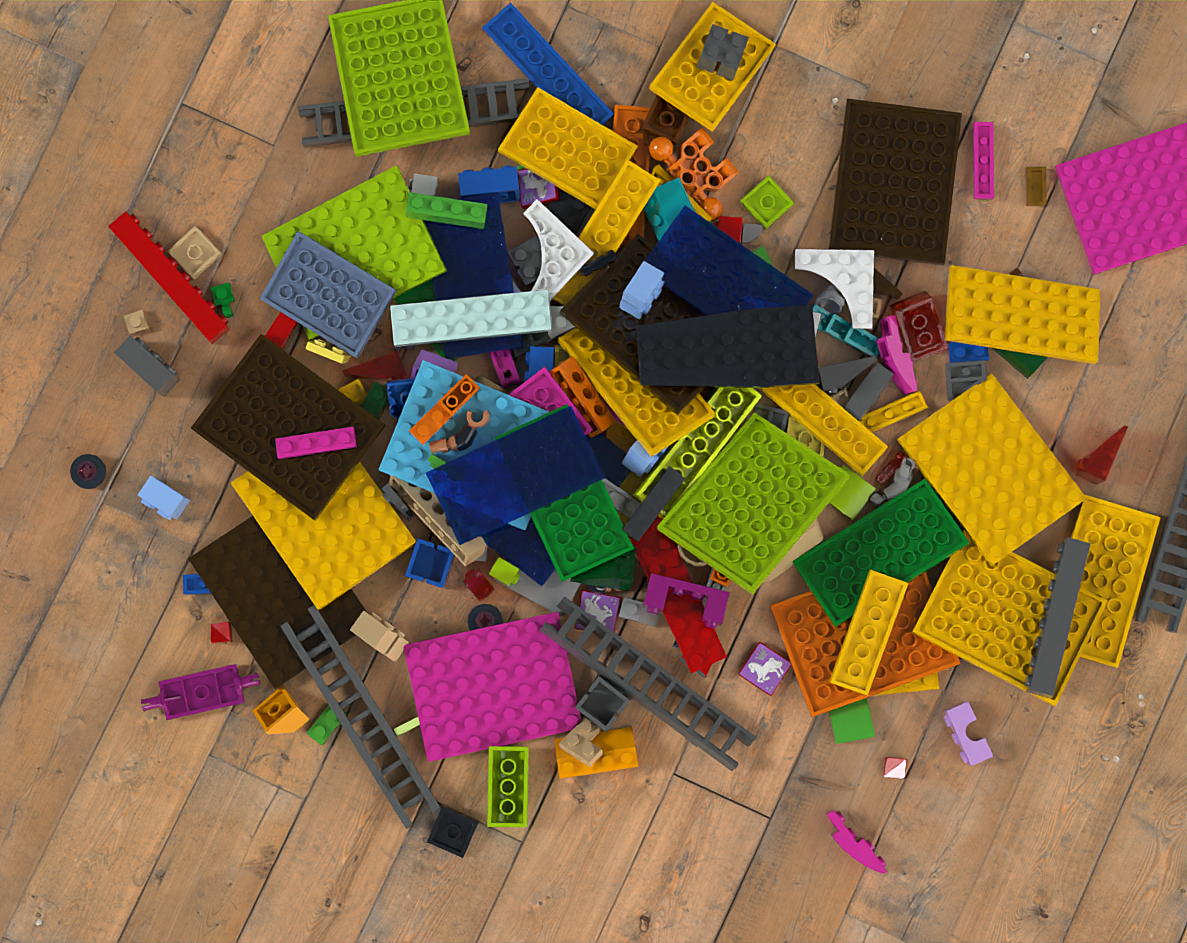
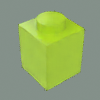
[489,557,521,587]

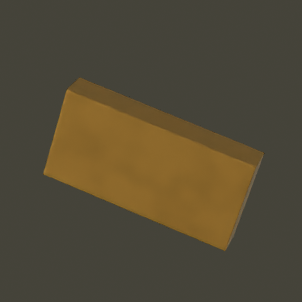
[1026,167,1047,206]

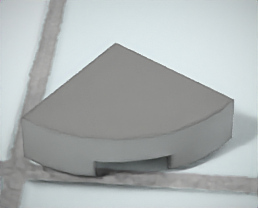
[742,223,763,244]

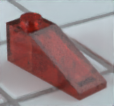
[342,350,407,382]

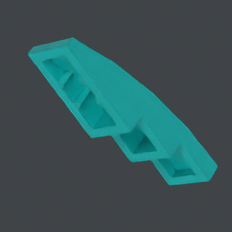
[812,304,879,358]

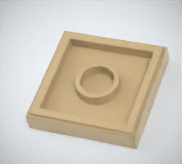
[167,225,222,280]

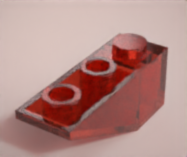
[463,568,495,602]

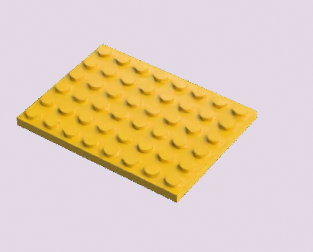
[897,373,1087,566]
[231,462,416,611]
[912,530,1107,707]

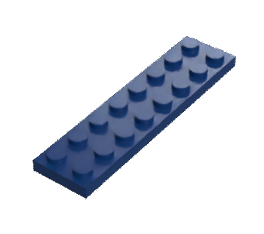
[482,2,614,125]

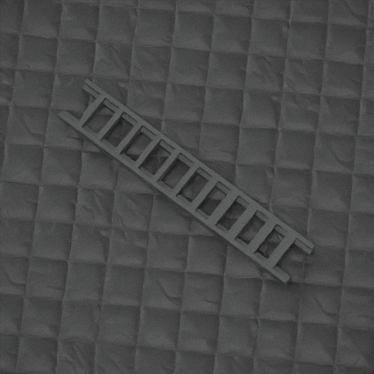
[298,78,530,147]
[1135,456,1187,633]
[539,596,756,771]
[281,605,440,829]

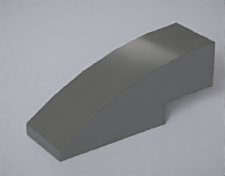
[844,363,893,422]

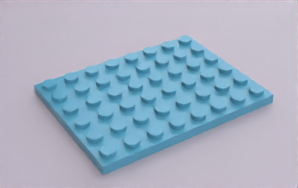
[379,360,549,530]

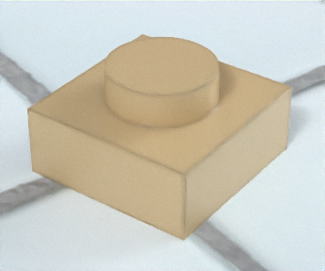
[124,310,149,335]

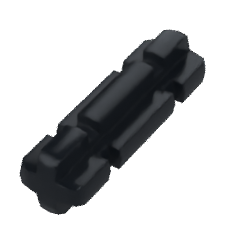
[580,250,617,276]

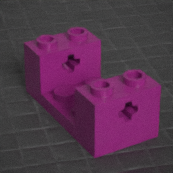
[643,573,730,629]

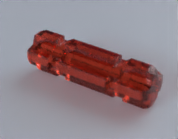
[875,451,907,485]

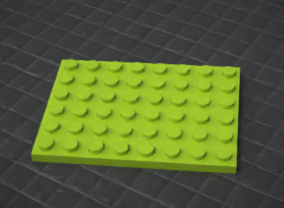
[328,0,470,157]
[262,165,447,341]
[657,413,850,595]

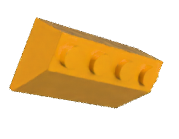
[554,727,639,779]

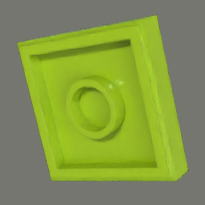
[740,175,795,230]

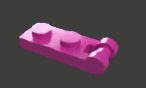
[485,336,521,389]

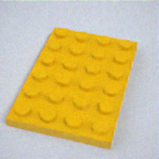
[649,2,776,132]
[498,87,638,209]

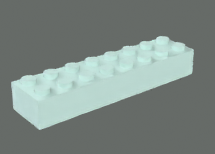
[390,290,553,347]

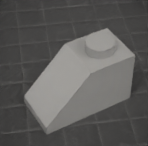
[619,597,661,627]

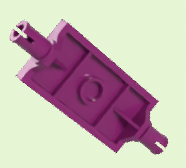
[141,664,260,720]

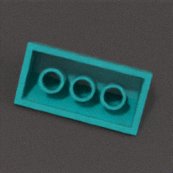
[644,178,712,266]

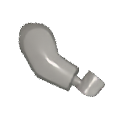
[870,458,915,507]

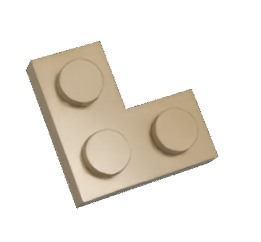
[559,718,603,767]

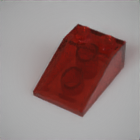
[889,291,949,363]
[1075,425,1128,484]

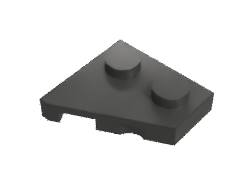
[382,484,414,521]

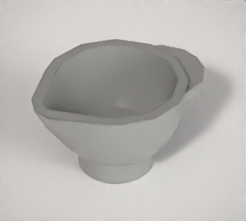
[815,285,845,314]

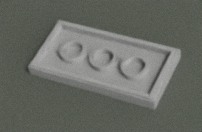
[493,546,581,617]

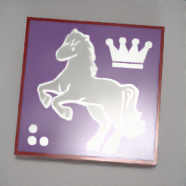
[517,169,559,209]
[575,590,621,632]
[738,642,791,696]

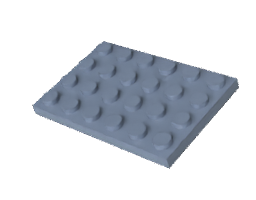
[259,231,397,358]

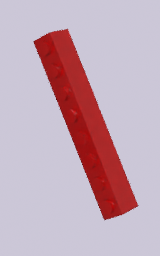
[108,211,230,344]

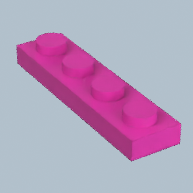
[973,122,994,200]
[275,427,357,459]

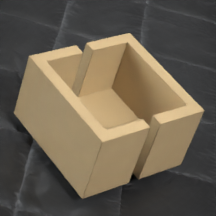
[350,611,409,662]

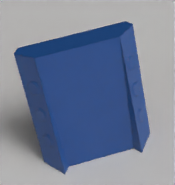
[387,378,415,419]

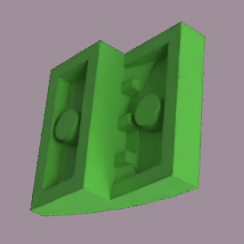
[829,698,875,744]

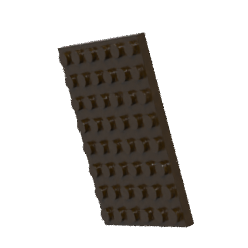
[828,99,962,265]
[560,234,730,416]
[191,334,386,521]
[188,516,367,689]

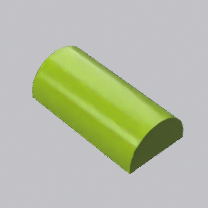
[487,746,529,827]

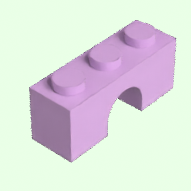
[943,701,993,766]

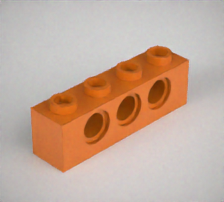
[549,356,616,438]

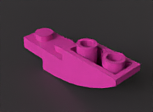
[876,315,917,395]
[826,810,887,874]

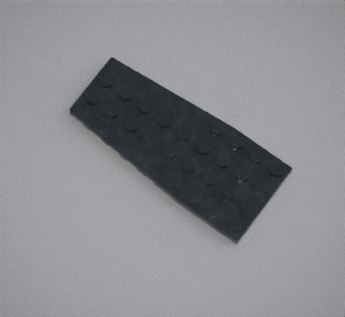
[635,305,820,388]

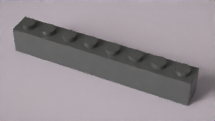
[1024,537,1090,698]

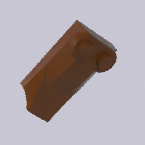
[641,95,689,146]

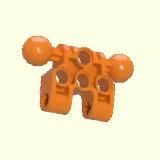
[649,127,739,221]

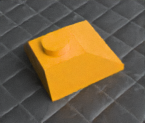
[252,685,309,735]

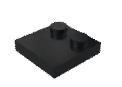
[546,187,591,235]
[427,805,479,858]

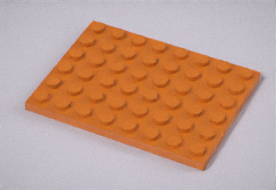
[770,572,961,718]

